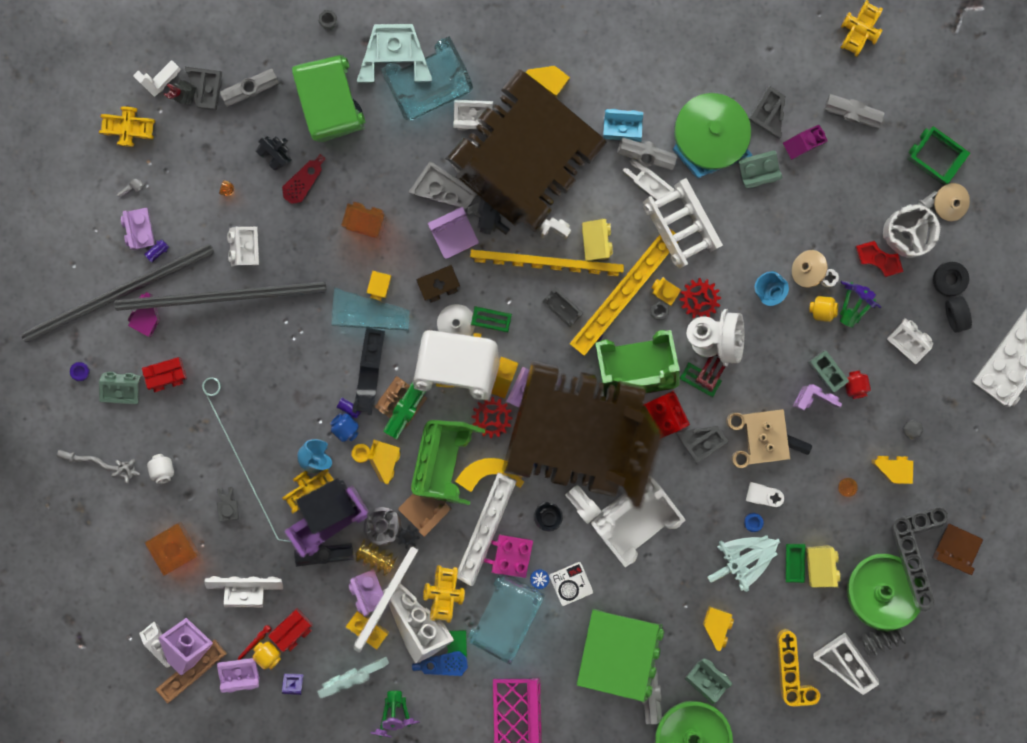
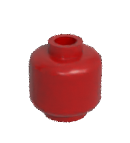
[845,370,871,399]

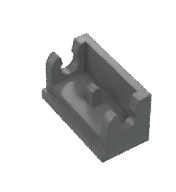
[542,287,583,328]

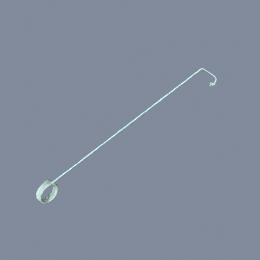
[202,378,291,542]

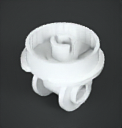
[687,309,745,366]

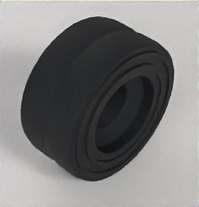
[933,262,969,297]
[945,296,972,333]

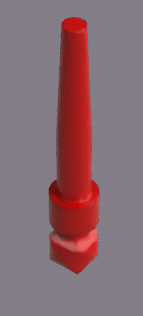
[237,625,272,660]

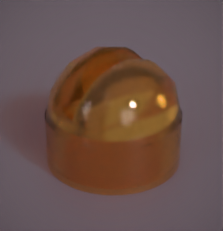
[219,180,234,196]

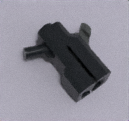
[466,198,510,235]

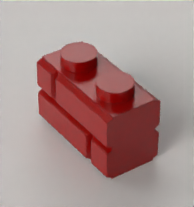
[142,357,187,393]
[268,608,313,652]

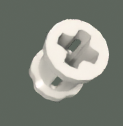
[821,269,839,287]

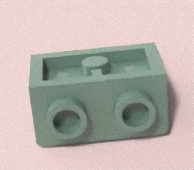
[738,150,783,188]
[99,372,141,404]

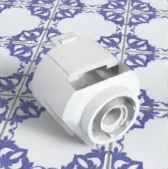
[883,205,941,258]

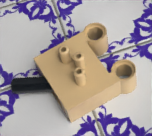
[726,409,812,468]

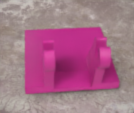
[484,534,533,578]

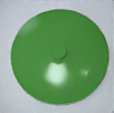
[674,93,751,170]
[847,554,924,631]
[655,701,733,743]

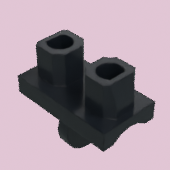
[256,135,292,170]

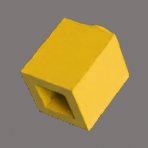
[367,270,392,301]

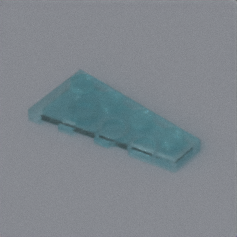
[332,287,410,331]

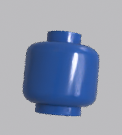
[330,413,359,442]

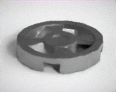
[364,507,402,546]

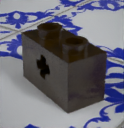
[416,265,461,303]

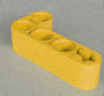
[777,629,820,706]

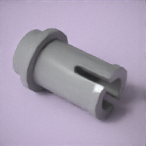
[917,190,937,209]

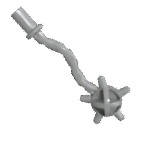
[57,450,140,484]

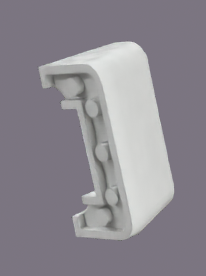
[413,330,500,400]
[591,476,685,568]

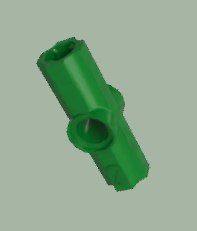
[383,382,426,439]

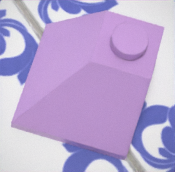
[159,618,213,675]

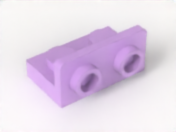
[121,208,155,250]

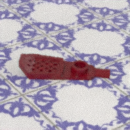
[282,154,326,204]

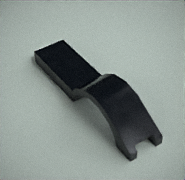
[352,328,385,415]

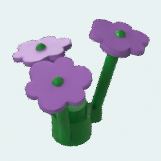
[370,691,420,738]

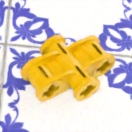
[840,0,883,57]
[99,106,156,147]
[282,469,334,514]
[423,565,465,623]

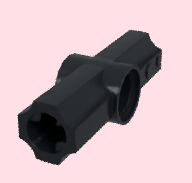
[294,543,354,567]

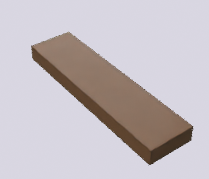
[155,639,227,704]

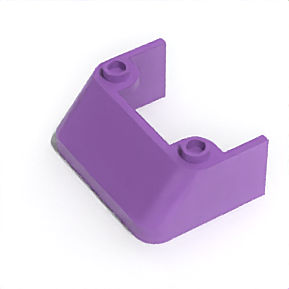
[285,485,369,557]

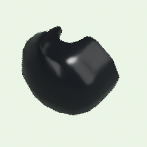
[534,502,563,532]

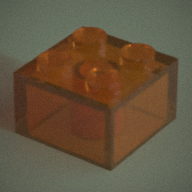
[341,201,387,240]
[145,522,200,576]

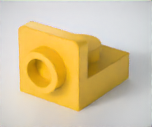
[651,277,681,306]

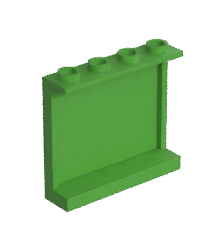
[577,609,664,702]

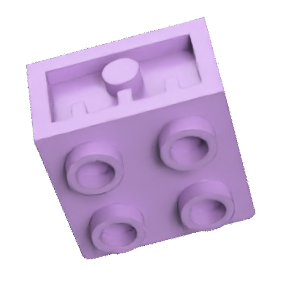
[428,207,479,259]
[793,384,842,410]
[349,569,384,616]

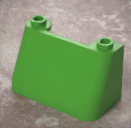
[292,55,366,142]
[595,330,680,398]

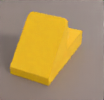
[491,357,519,399]

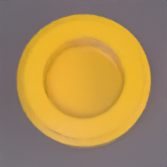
[351,444,370,463]

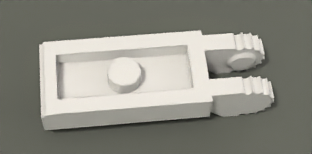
[622,158,675,200]

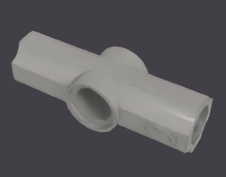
[220,68,279,107]
[824,94,885,128]
[617,138,677,170]
[642,664,662,724]

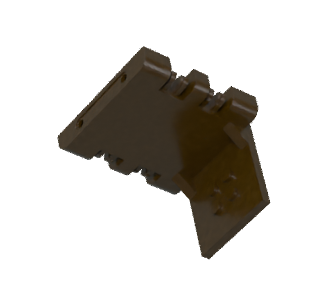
[445,69,607,232]
[502,361,663,509]

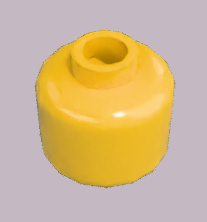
[809,296,839,322]
[253,641,281,670]

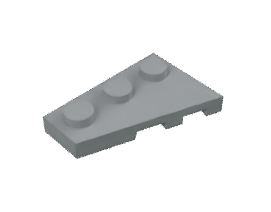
[408,161,477,210]

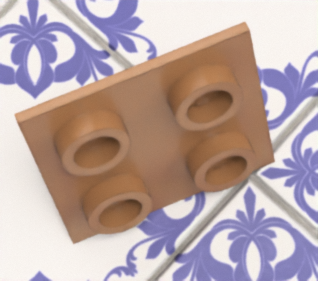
[374,376,427,429]

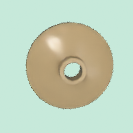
[934,183,970,221]
[792,250,828,288]

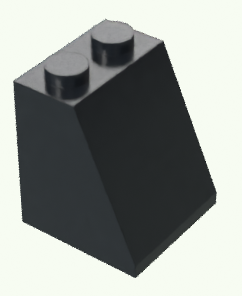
[295,478,357,535]

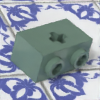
[808,350,849,393]

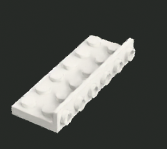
[972,308,1027,407]

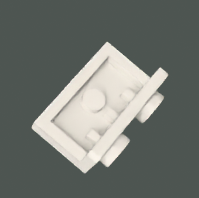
[453,100,493,131]
[540,217,571,239]

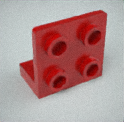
[643,390,690,438]

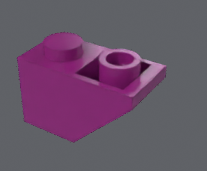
[783,125,828,160]
[128,292,160,337]

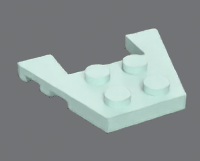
[357,24,432,83]
[317,657,389,698]

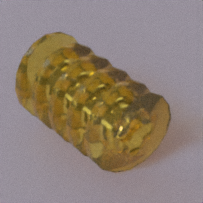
[355,539,398,577]

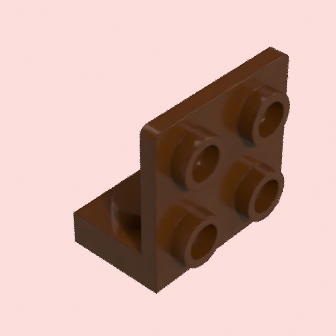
[932,524,983,575]

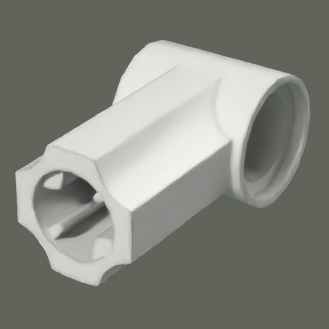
[565,484,602,524]

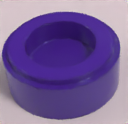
[70,362,90,381]

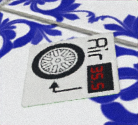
[549,562,593,606]

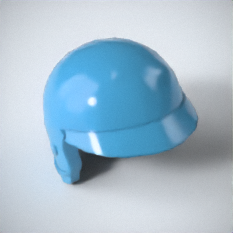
[754,271,789,306]
[297,439,332,473]

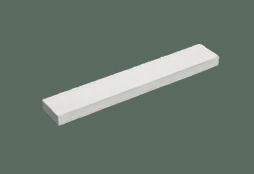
[457,473,517,586]
[354,547,418,653]

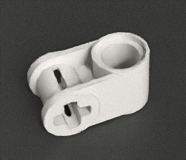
[746,482,784,507]

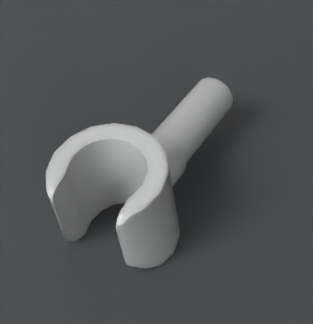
[117,179,144,197]

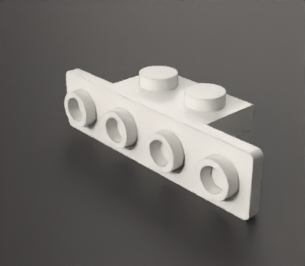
[205,576,283,607]

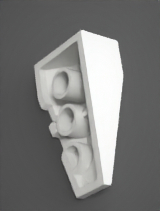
[383,583,454,664]

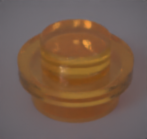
[838,478,858,497]

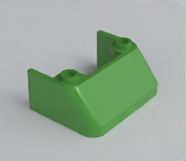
[411,420,486,505]

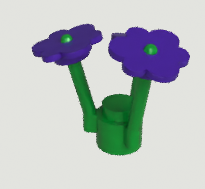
[840,281,882,328]

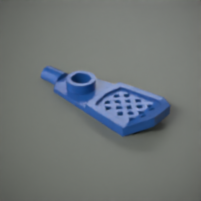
[412,651,468,676]

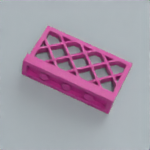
[493,678,542,743]

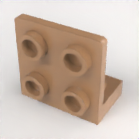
[398,494,452,537]

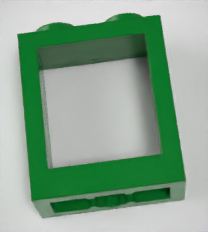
[908,126,970,185]

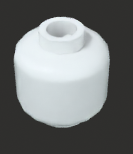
[147,454,174,484]

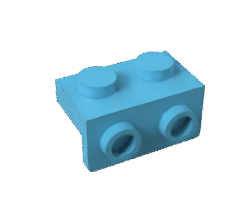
[603,109,643,142]

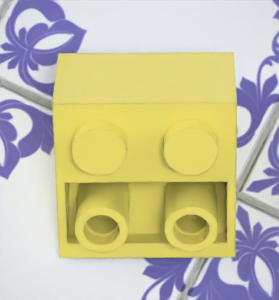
[582,219,613,261]
[806,545,840,587]

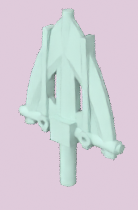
[707,535,780,592]

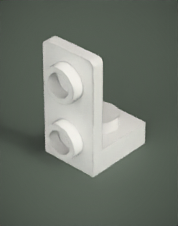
[133,60,181,97]
[139,621,171,668]

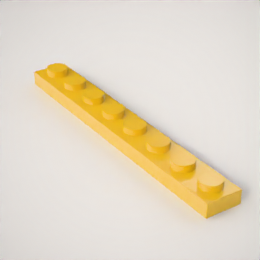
[570,228,679,356]
[470,250,624,276]

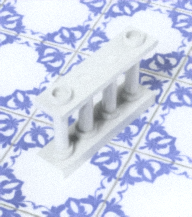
[643,178,723,269]

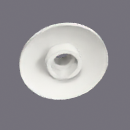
[437,304,475,336]

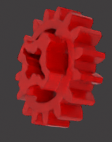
[679,278,721,319]
[471,397,513,438]

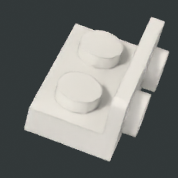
[227,227,259,266]
[887,318,933,364]

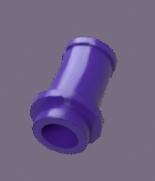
[144,239,169,263]
[336,397,361,419]

